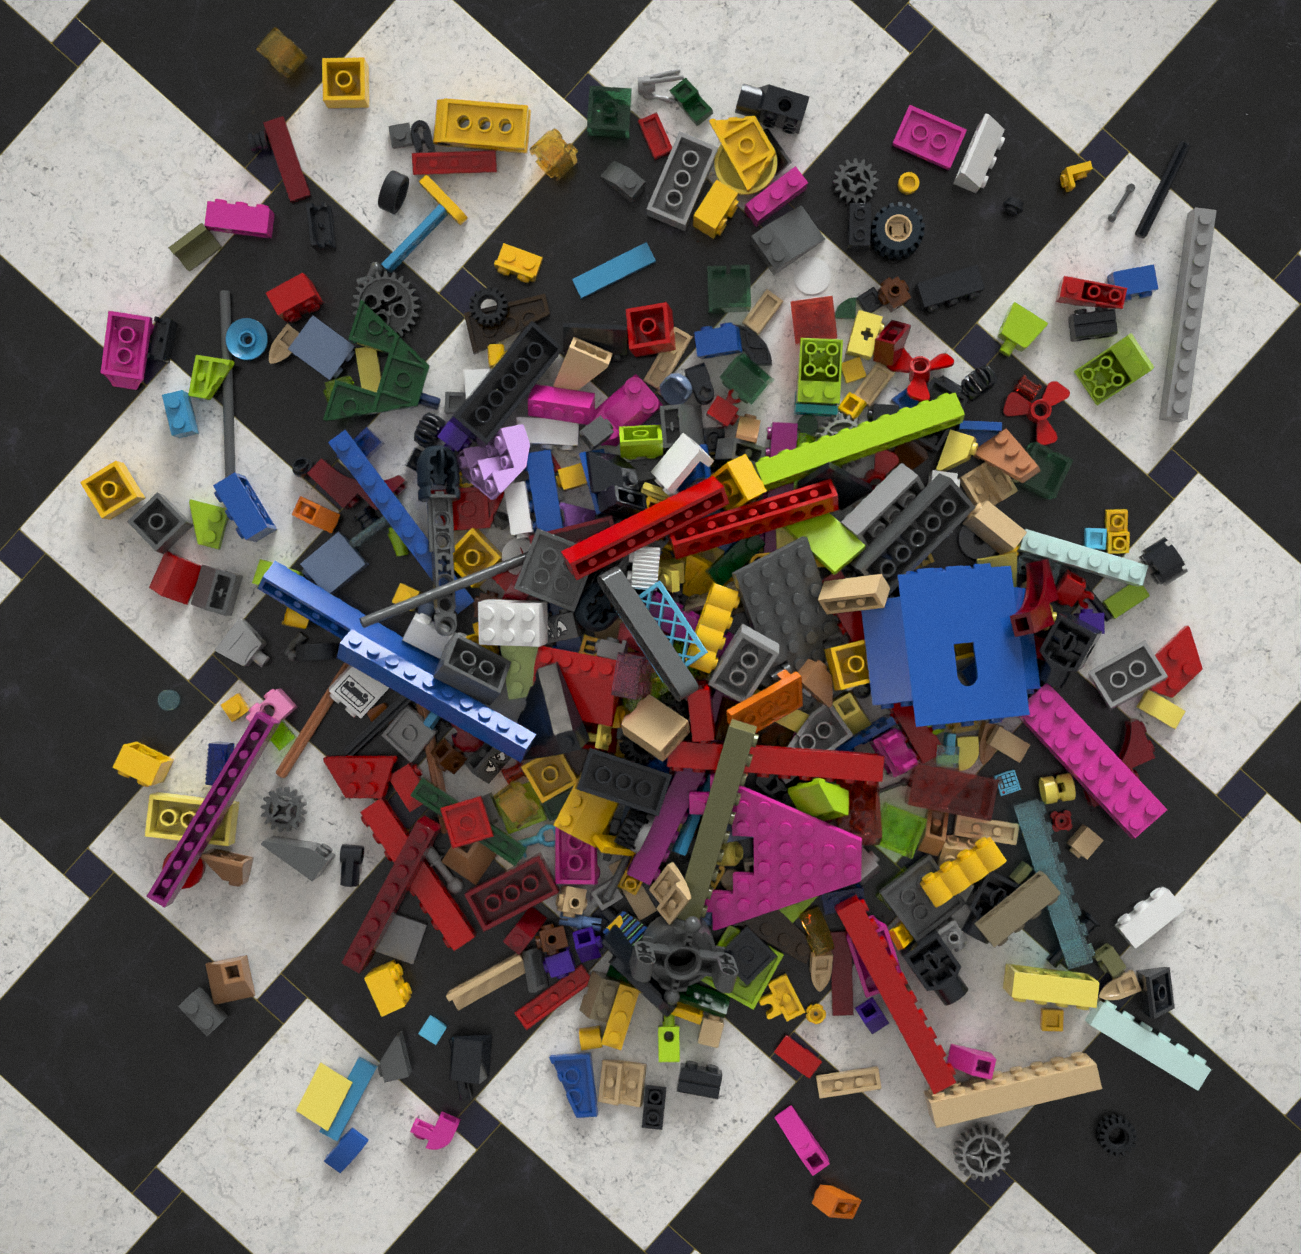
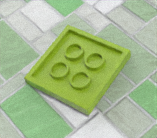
[701,925,784,1010]

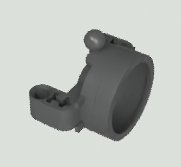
[629,915,738,1005]

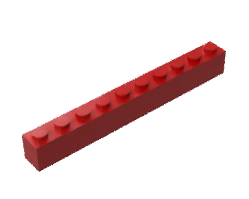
[821,570,945,764]
[667,740,884,785]
[834,895,956,1094]

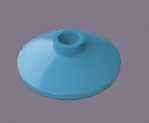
[226,318,268,360]

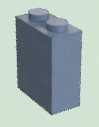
[288,315,355,380]
[300,532,369,595]

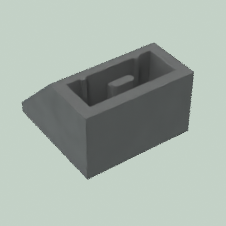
[660,404,704,451]
[191,564,243,616]

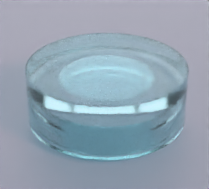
[158,690,180,711]

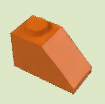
[292,496,340,533]
[812,1184,862,1219]

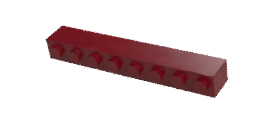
[342,815,442,974]

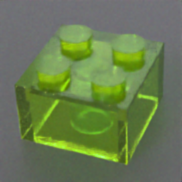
[870,802,927,859]

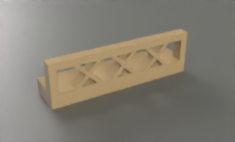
[446,952,525,1010]

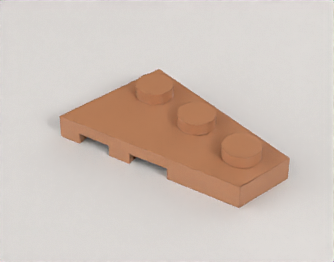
[973,428,1041,483]

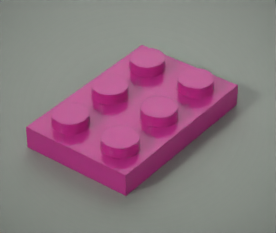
[892,105,967,170]

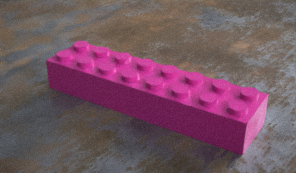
[1017,683,1167,839]

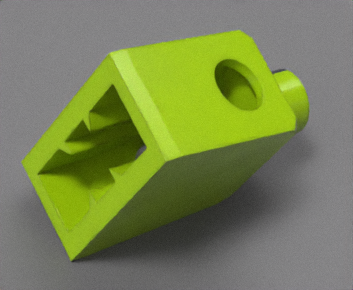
[997,302,1048,357]
[658,1014,680,1062]

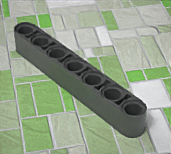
[597,566,699,701]

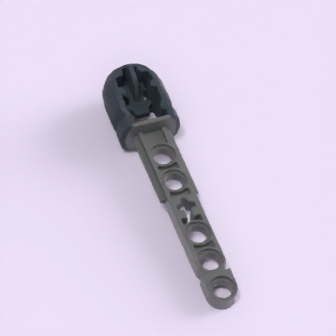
[417,445,461,636]
[575,478,706,632]

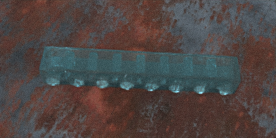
[1013,798,1095,970]

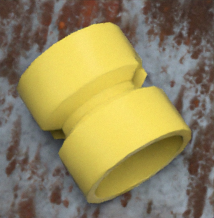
[1039,773,1076,805]

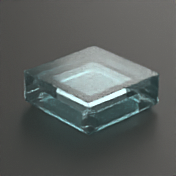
[935,745,960,768]

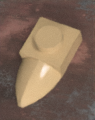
[269,324,299,364]
[809,951,833,992]
[1099,970,1142,1000]

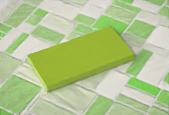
[783,513,866,575]

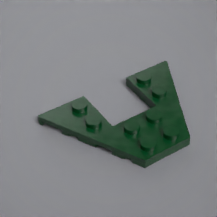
[323,300,430,422]

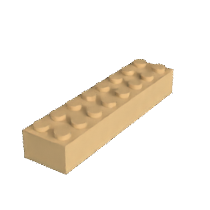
[924,1052,1102,1128]

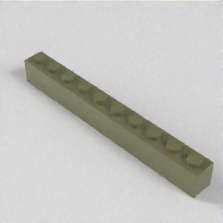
[677,719,759,920]

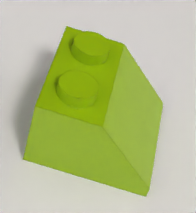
[619,424,663,460]

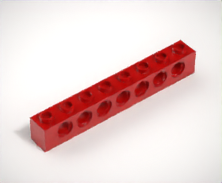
[668,479,838,560]

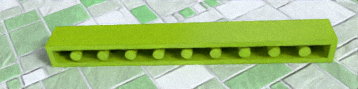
[755,393,965,492]

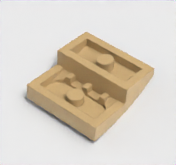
[958,462,1018,506]
[649,862,691,925]
[598,1059,647,1107]

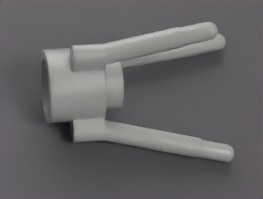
[638,69,684,103]

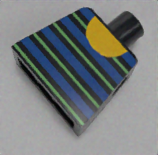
[600,906,649,947]

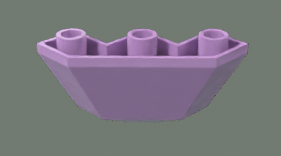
[456,424,530,500]

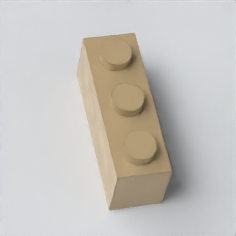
[818,574,890,614]

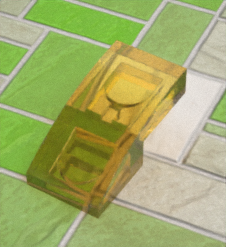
[799,907,835,957]

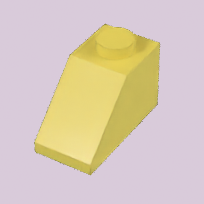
[936,429,978,472]

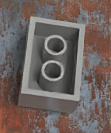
[708,623,779,703]
[1088,640,1168,711]

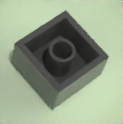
[127,492,193,554]

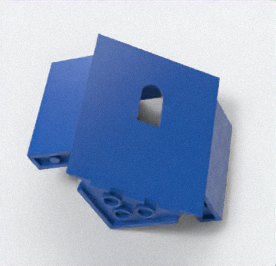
[861,563,1041,730]

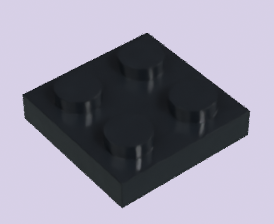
[724,925,777,986]

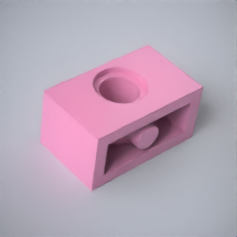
[246,689,298,722]

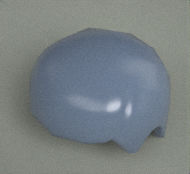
[659,373,693,405]

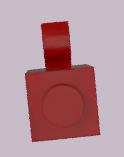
[706,388,743,429]
[1056,570,1094,609]

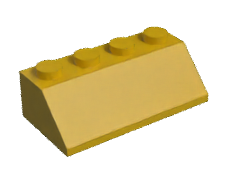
[553,779,620,848]

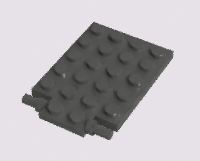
[732,536,843,682]

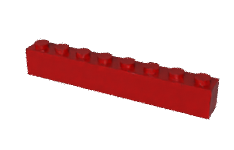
[561,476,729,580]
[360,797,477,951]

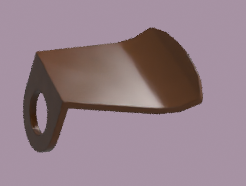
[885,441,928,478]

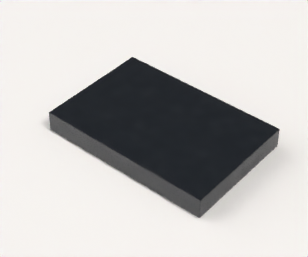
[798,462,873,510]

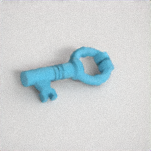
[518,824,555,859]

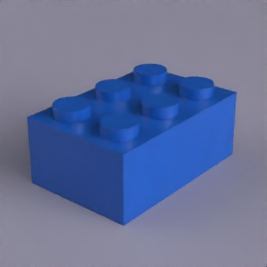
[213,472,277,542]

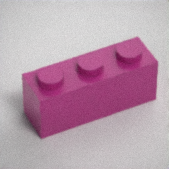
[744,166,808,227]
[204,199,275,239]
[528,384,595,425]

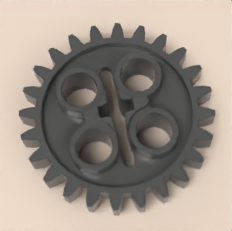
[352,271,421,336]

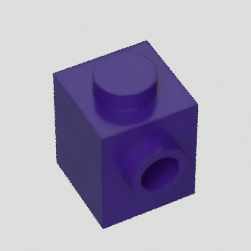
[437,421,472,453]
[1074,609,1105,634]
[572,926,603,963]
[543,946,576,979]
[855,997,889,1034]

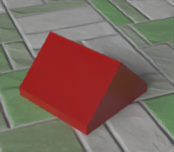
[149,551,201,605]

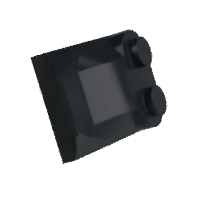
[912,375,969,453]

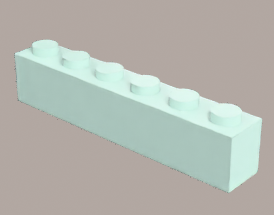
[1017,529,1149,587]
[1085,999,1211,1091]

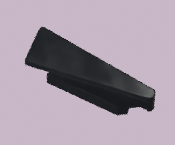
[599,925,677,1018]

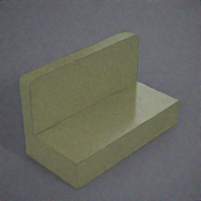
[168,223,222,271]

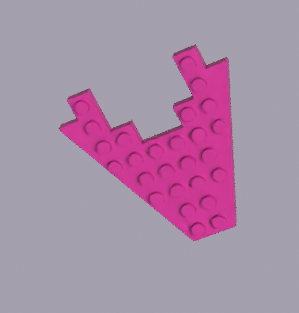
[689,773,862,930]

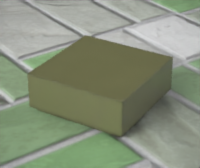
[1009,861,1033,884]

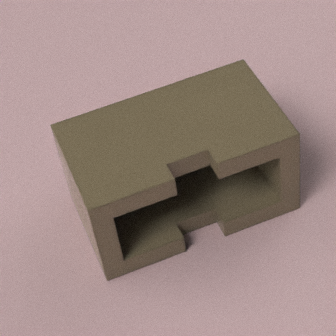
[579,970,620,1022]

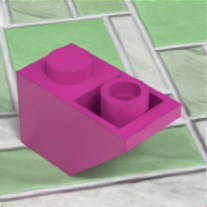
[946,1044,996,1080]

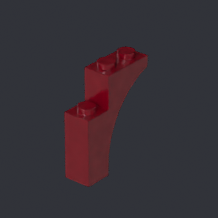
[307,458,408,512]
[1010,559,1059,637]
[1081,718,1155,807]

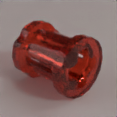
[1014,374,1042,401]
[501,761,527,786]

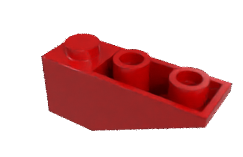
[1056,276,1127,309]

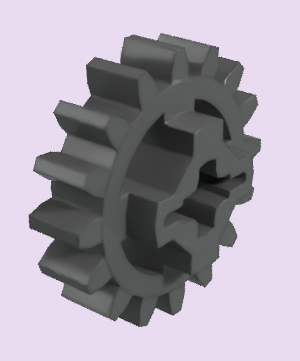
[832,158,879,205]
[260,787,308,833]

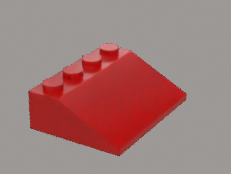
[533,646,626,727]

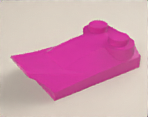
[101,311,154,390]
[590,374,663,447]
[555,827,600,884]
[846,915,902,998]

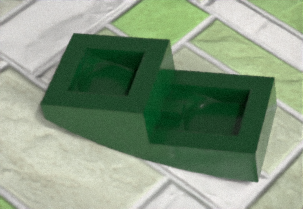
[669,78,713,126]

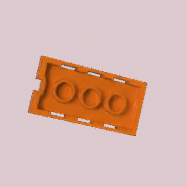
[726,670,803,733]

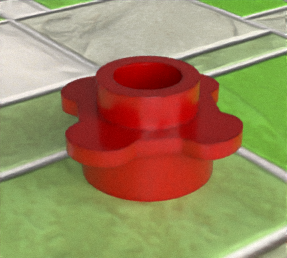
[1050,810,1072,832]

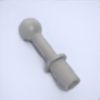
[426,846,464,894]

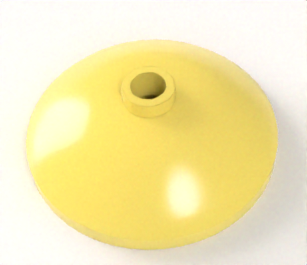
[714,142,777,195]

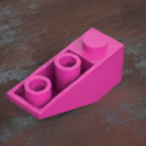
[774,1105,830,1176]

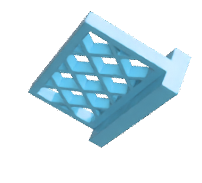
[616,581,708,682]

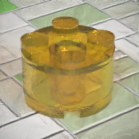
[256,26,307,78]
[529,128,578,180]
[493,781,540,829]

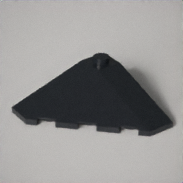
[516,662,590,762]

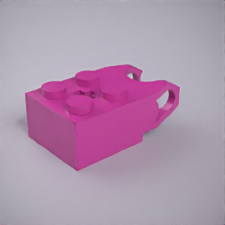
[869,728,918,778]

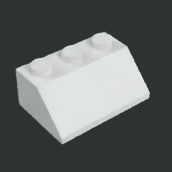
[953,113,1005,193]

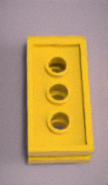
[433,98,531,154]

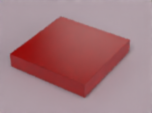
[440,795,494,849]

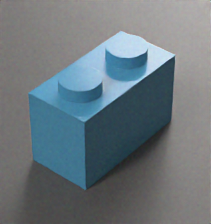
[162,390,199,438]

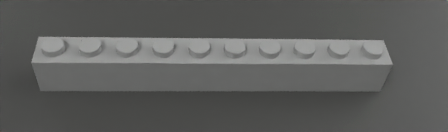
[1159,207,1216,423]

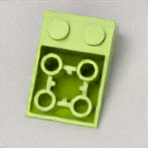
[1074,333,1155,406]
[796,338,843,406]

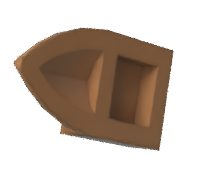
[978,721,1004,765]

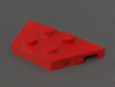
[431,487,505,531]
[1149,626,1203,698]
[323,756,397,798]

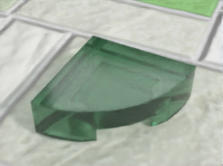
[834,297,856,319]

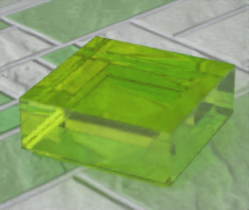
[270,721,296,751]

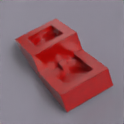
[774,1035,822,1079]

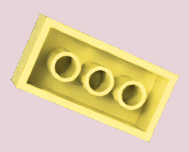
[145,792,239,846]
[1003,963,1100,1010]

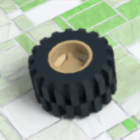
[870,202,925,260]

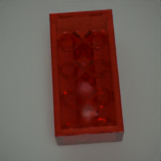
[904,763,999,821]
[834,779,882,845]

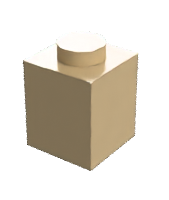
[1066,824,1104,860]
[697,1013,724,1048]

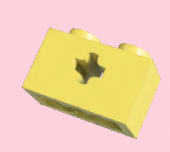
[845,310,885,360]

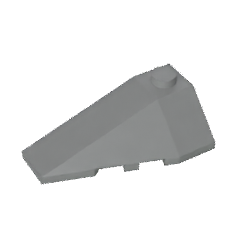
[781,705,853,784]

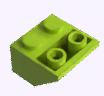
[788,778,849,821]

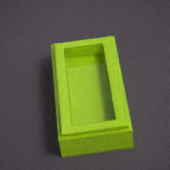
[1102,584,1150,619]

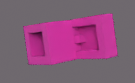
[410,1111,461,1150]

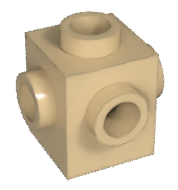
[555,886,587,918]

